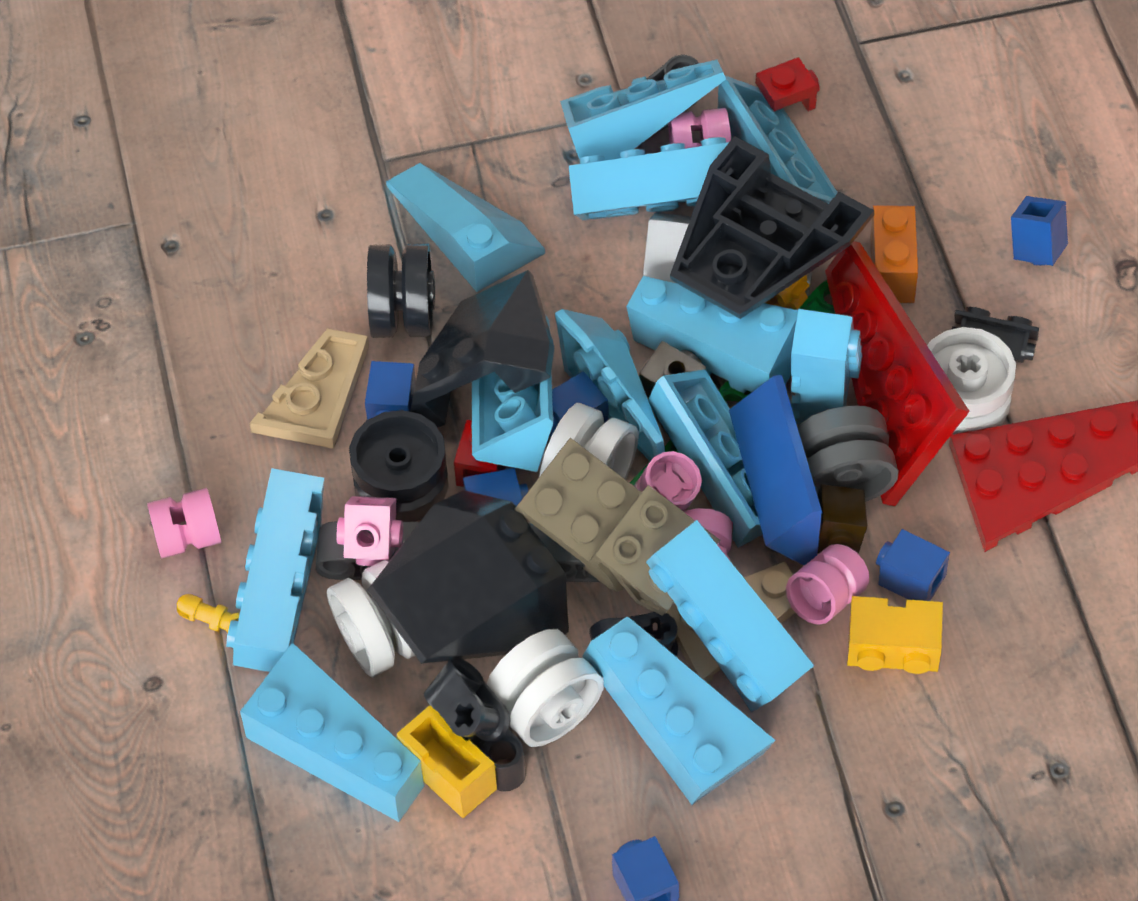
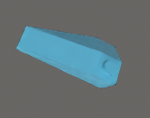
[560,59,726,160]
[386,163,545,292]
[555,309,665,462]

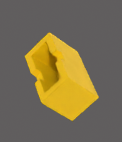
[847,596,943,674]
[396,705,497,818]

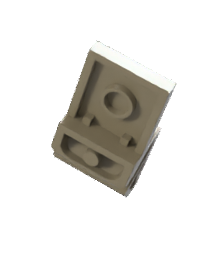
[515,437,720,616]

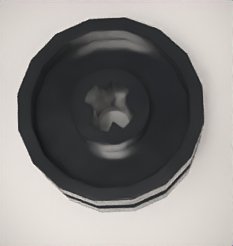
[367,244,435,338]
[349,410,449,522]

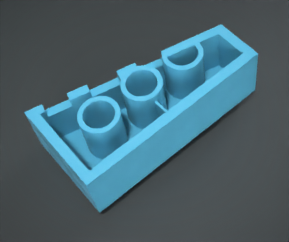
[569,137,729,220]
[582,616,775,805]

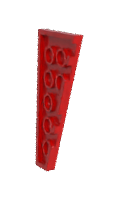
[825,241,970,507]
[949,400,1138,552]

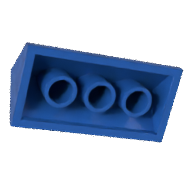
[729,375,822,566]

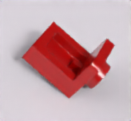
[755,57,820,111]

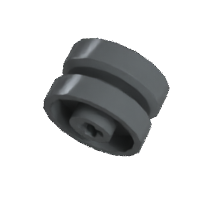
[797,406,898,502]

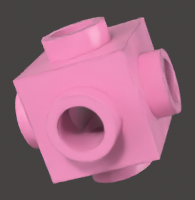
[337,496,403,566]

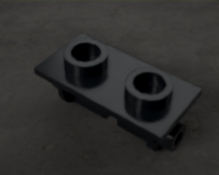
[951,307,1039,363]

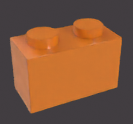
[870,206,918,303]

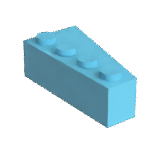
[626,276,798,393]
[791,309,862,424]
[226,468,324,672]
[646,520,814,712]
[240,642,424,822]

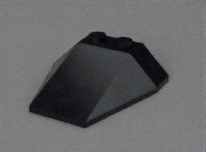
[670,136,875,319]
[410,270,555,428]
[367,490,569,664]

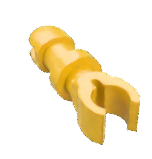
[177,594,240,633]

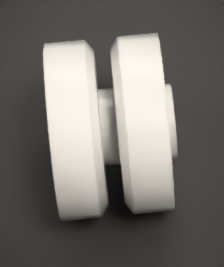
[927,327,1016,434]
[540,403,639,480]
[326,560,415,677]
[487,629,604,747]

